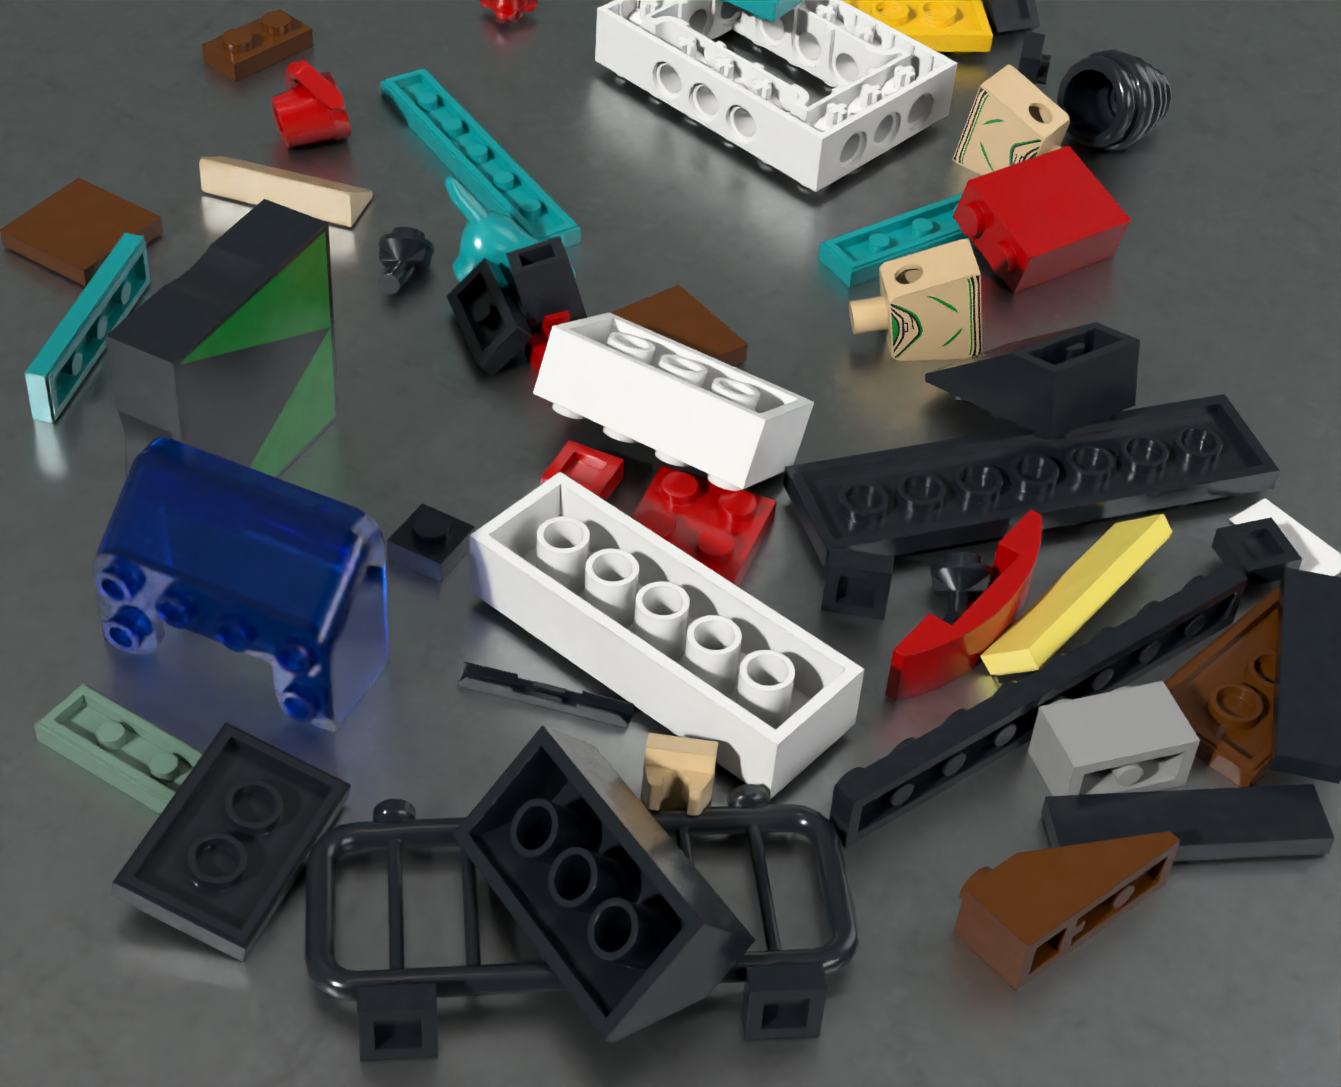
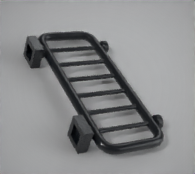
[304,784,860,1061]

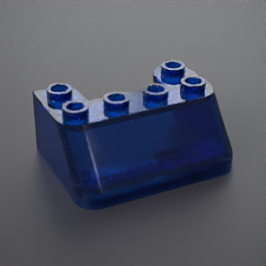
[92,437,390,733]

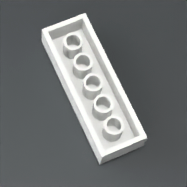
[470,472,865,800]

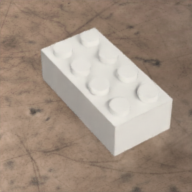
[533,313,814,491]

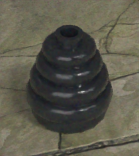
[1057,49,1172,152]

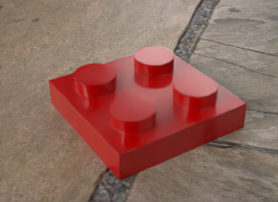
[631,465,777,587]

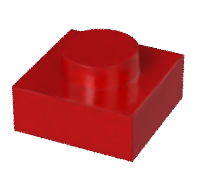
[541,440,624,501]

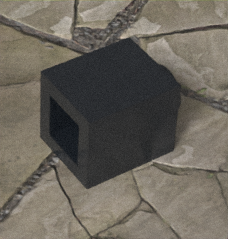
[506,236,587,334]

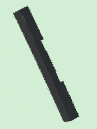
[458,662,634,729]

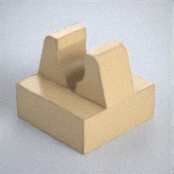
[640,733,718,816]

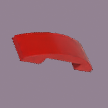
[885,509,1043,701]

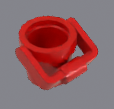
[270,59,351,149]

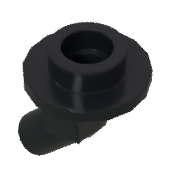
[379,227,435,295]
[930,552,994,625]

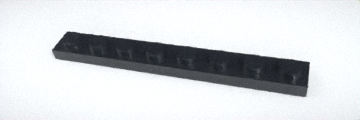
[829,563,1248,848]

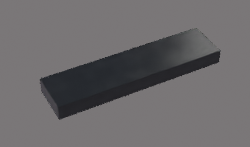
[1270,567,1341,784]
[1041,784,1335,861]

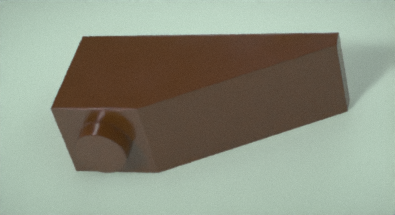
[954,831,1181,991]

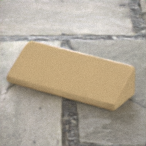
[199,156,372,227]

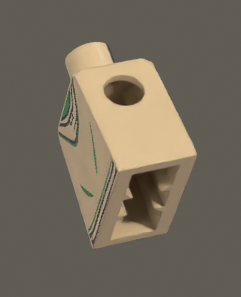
[952,64,1070,175]
[849,238,982,361]

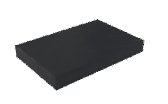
[111,722,351,962]

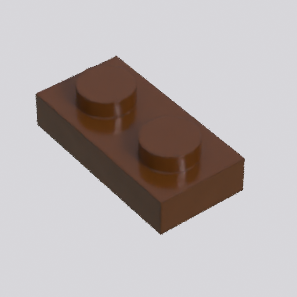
[202,9,313,82]

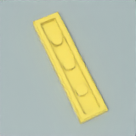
[980,514,1173,676]

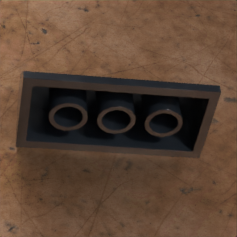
[452,725,756,1043]

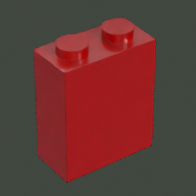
[953,146,1132,294]

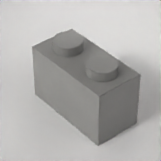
[1028,681,1200,796]

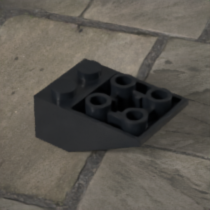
[925,322,1140,440]

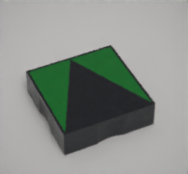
[106,199,339,561]

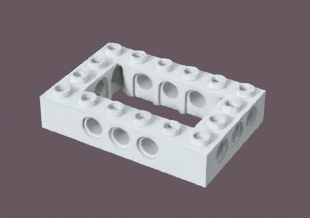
[595,0,958,192]

